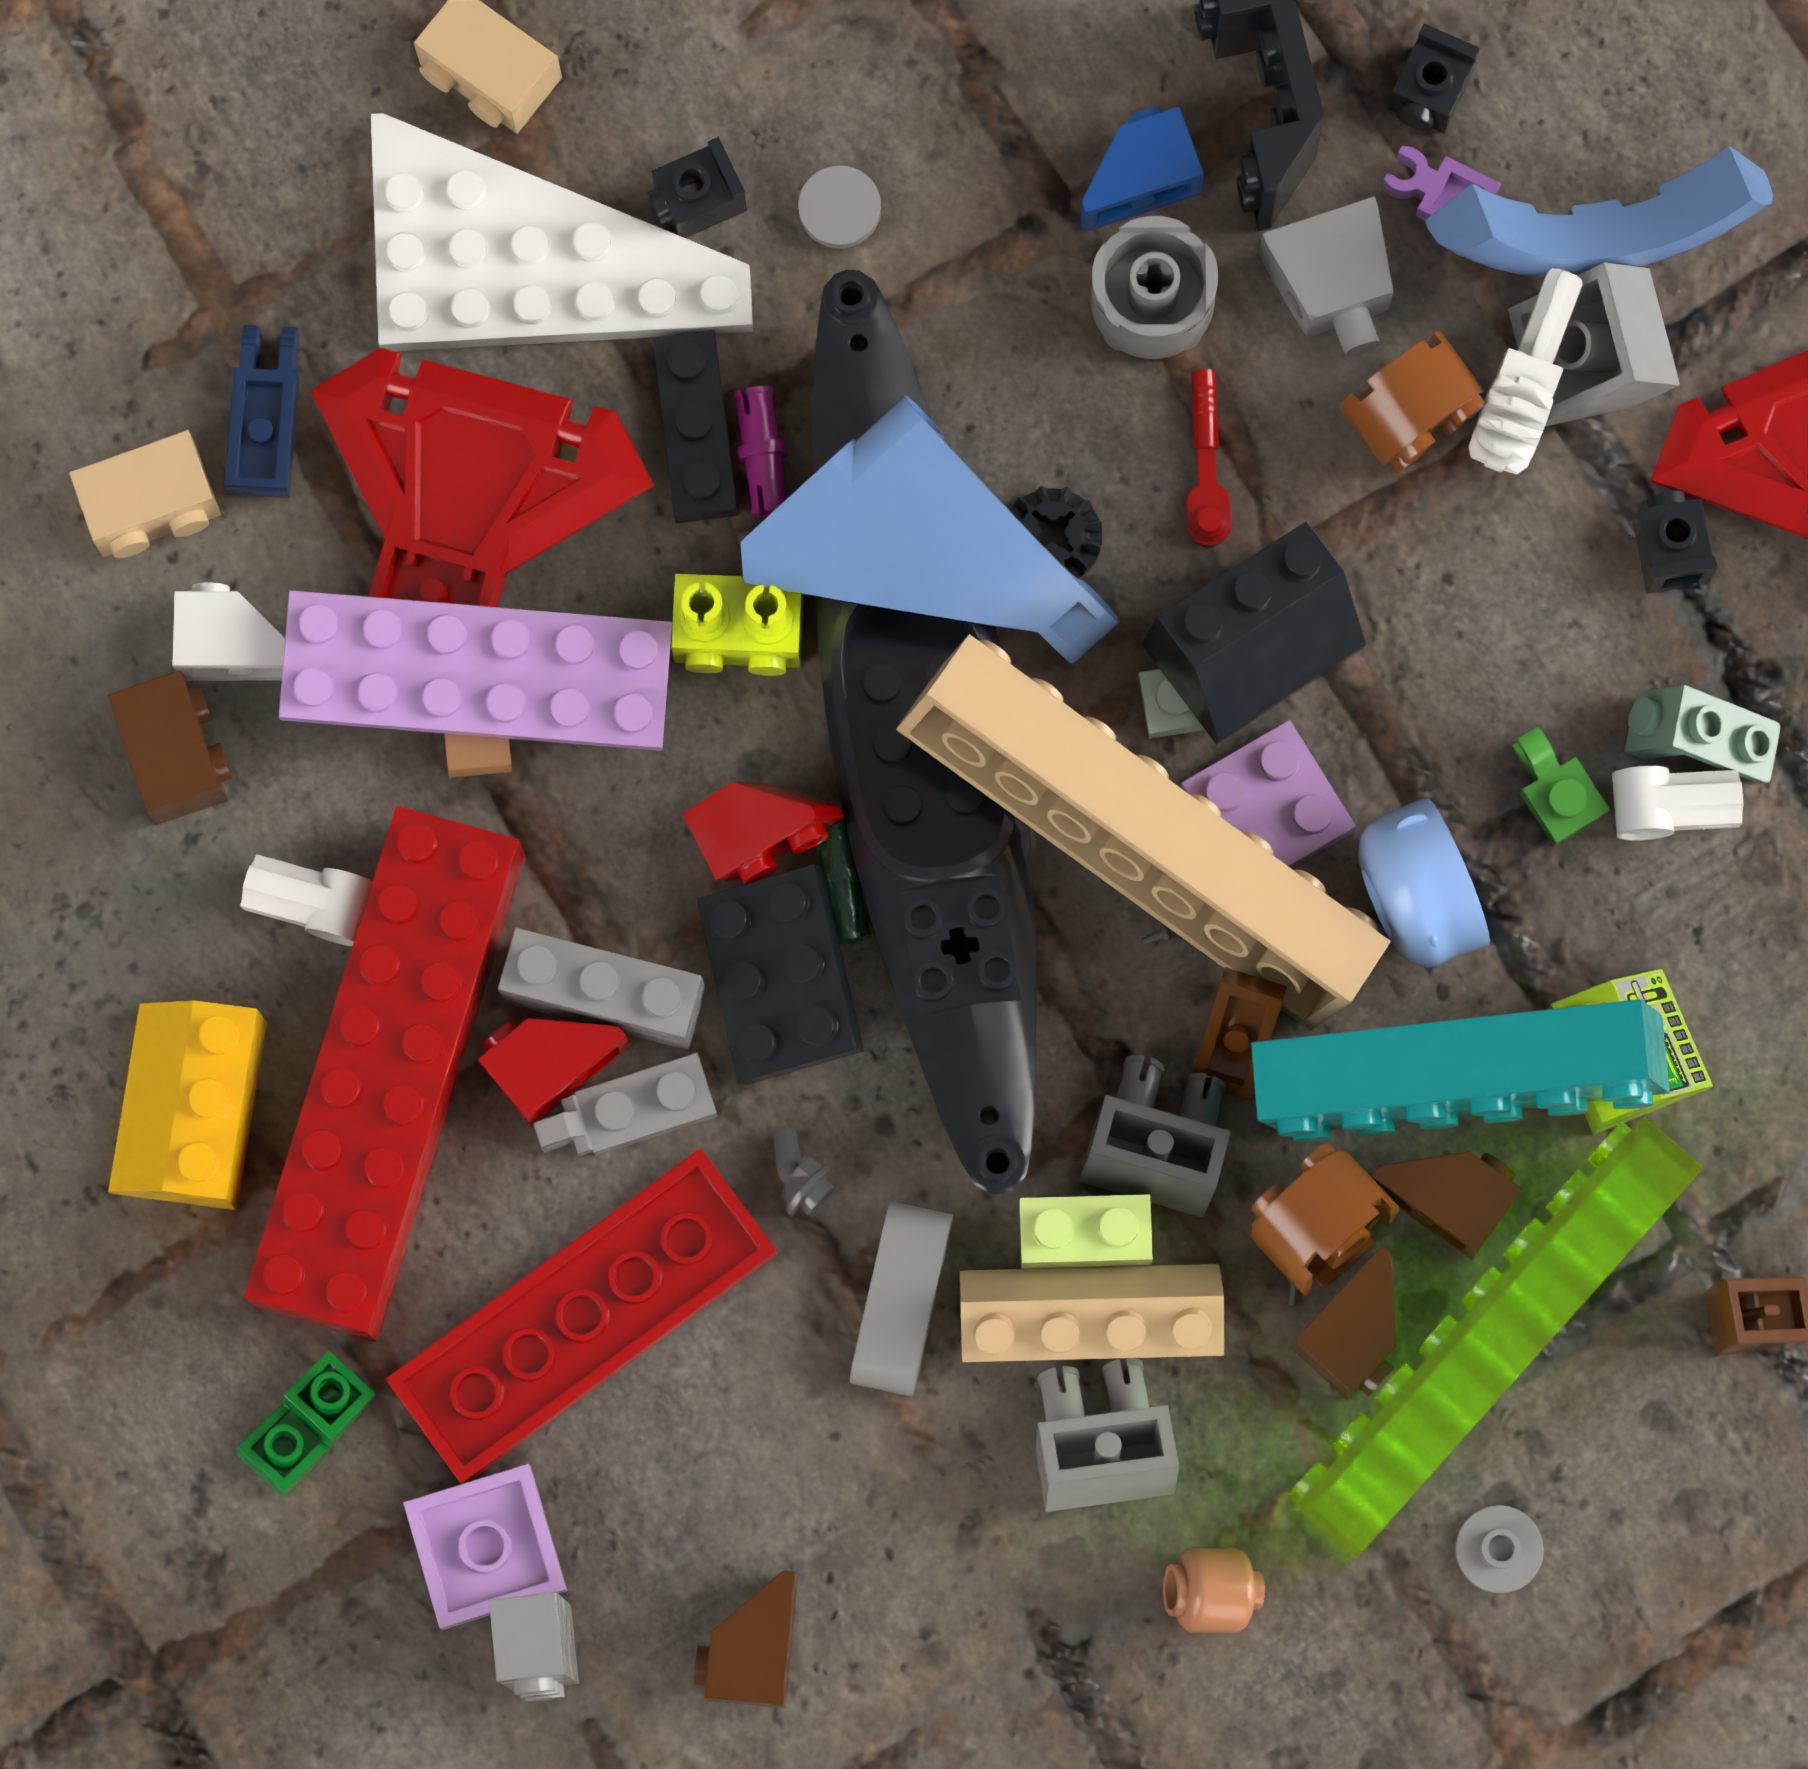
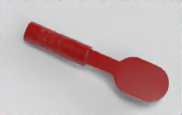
[1186,369,1231,547]

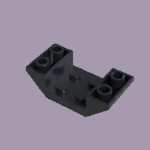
[1194,0,1324,231]

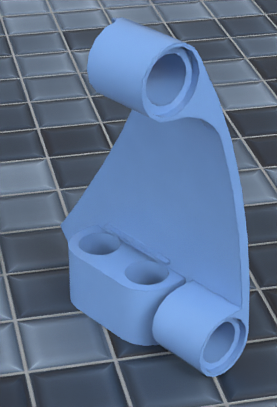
[741,395,1120,664]

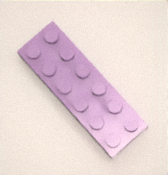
[279,590,672,751]

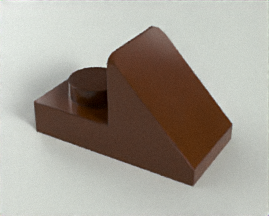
[1193,967,1287,1101]

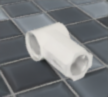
[1612,766,1744,841]
[240,854,372,947]

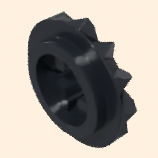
[1010,486,1103,578]

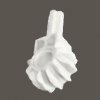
[1468,268,1583,474]

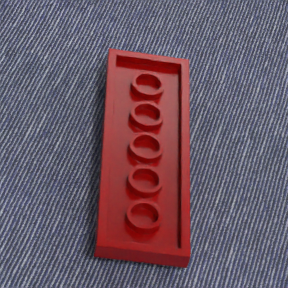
[385,1148,778,1484]

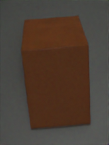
[1704,1277,1808,1357]

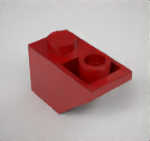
[682,782,844,884]

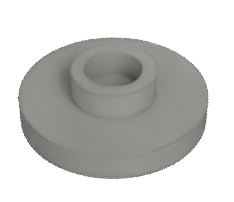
[798,166,881,248]
[1455,1505,1544,1594]

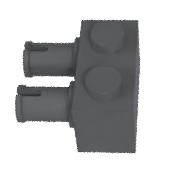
[1079,1055,1231,1218]

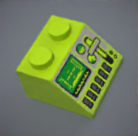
[1548,969,1713,1135]

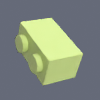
[1019,1194,1153,1269]

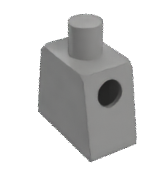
[1259,196,1393,357]

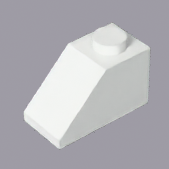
[172,582,285,681]

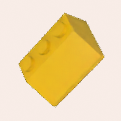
[108,1000,267,1210]

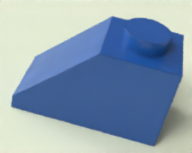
[1080,107,1204,233]

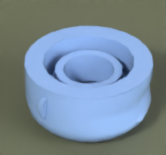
[1358,797,1490,968]

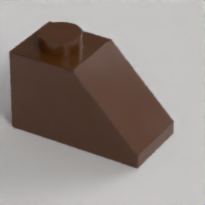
[1371,1151,1522,1260]
[1290,1245,1396,1401]
[694,1571,798,1708]

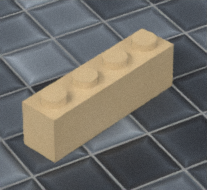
[960,1264,1224,1362]

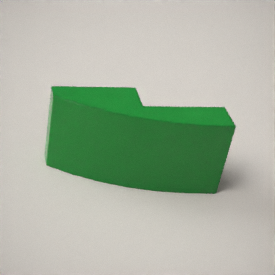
[236,1350,376,1498]

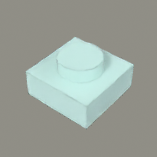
[1138,669,1205,739]

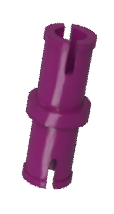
[733,386,788,518]

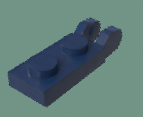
[224,325,300,498]

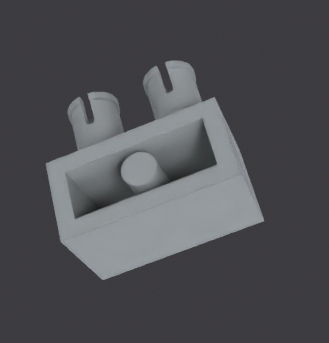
[1035,1358,1179,1512]

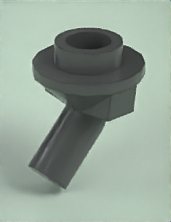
[773,1127,835,1217]

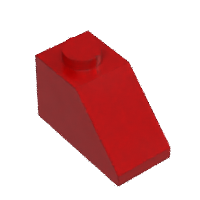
[478,1018,631,1128]

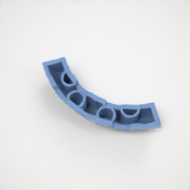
[1425,146,1773,277]

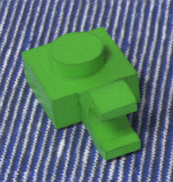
[1511,726,1610,847]

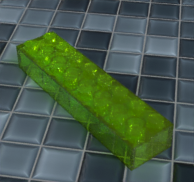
[1287,1116,1704,1570]

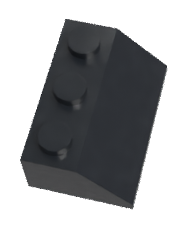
[1141,522,1366,745]

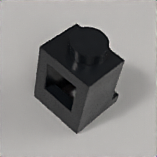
[1388,24,1481,134]
[646,137,747,238]
[1633,491,1718,594]

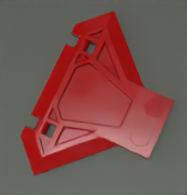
[310,348,654,608]
[1650,350,1808,539]

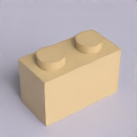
[414,0,562,134]
[69,430,221,558]

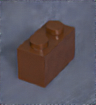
[108,670,233,825]

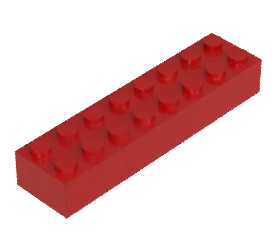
[244,805,525,1342]

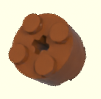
[1338,330,1486,474]
[1250,1142,1400,1296]

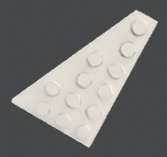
[371,113,753,351]

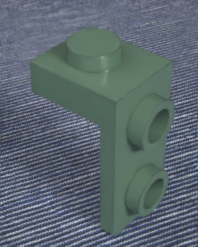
[1624,685,1780,783]

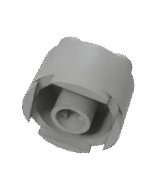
[1090,216,1218,359]

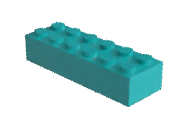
[1251,999,1670,1143]

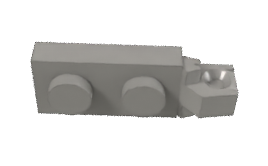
[534,1053,718,1156]

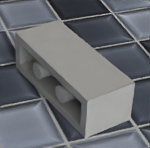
[498,928,706,1051]
[489,1592,579,1702]

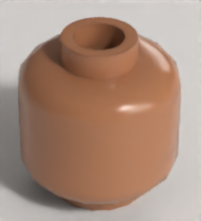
[1163,1547,1265,1634]

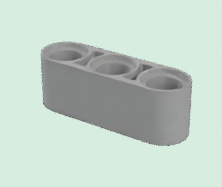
[849,1201,954,1397]

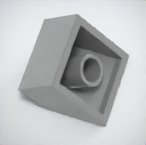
[1508,262,1680,426]

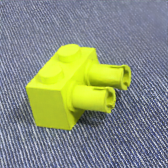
[671,574,804,676]

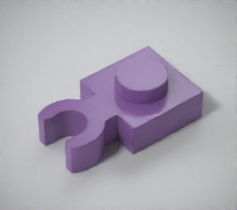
[1382,146,1501,221]

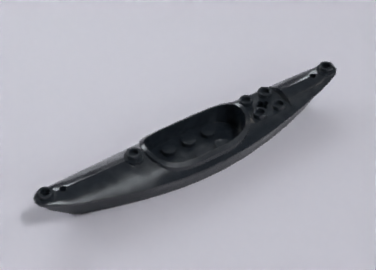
[813,269,1037,1194]

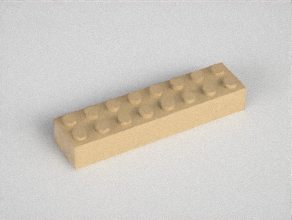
[896,634,1391,1031]

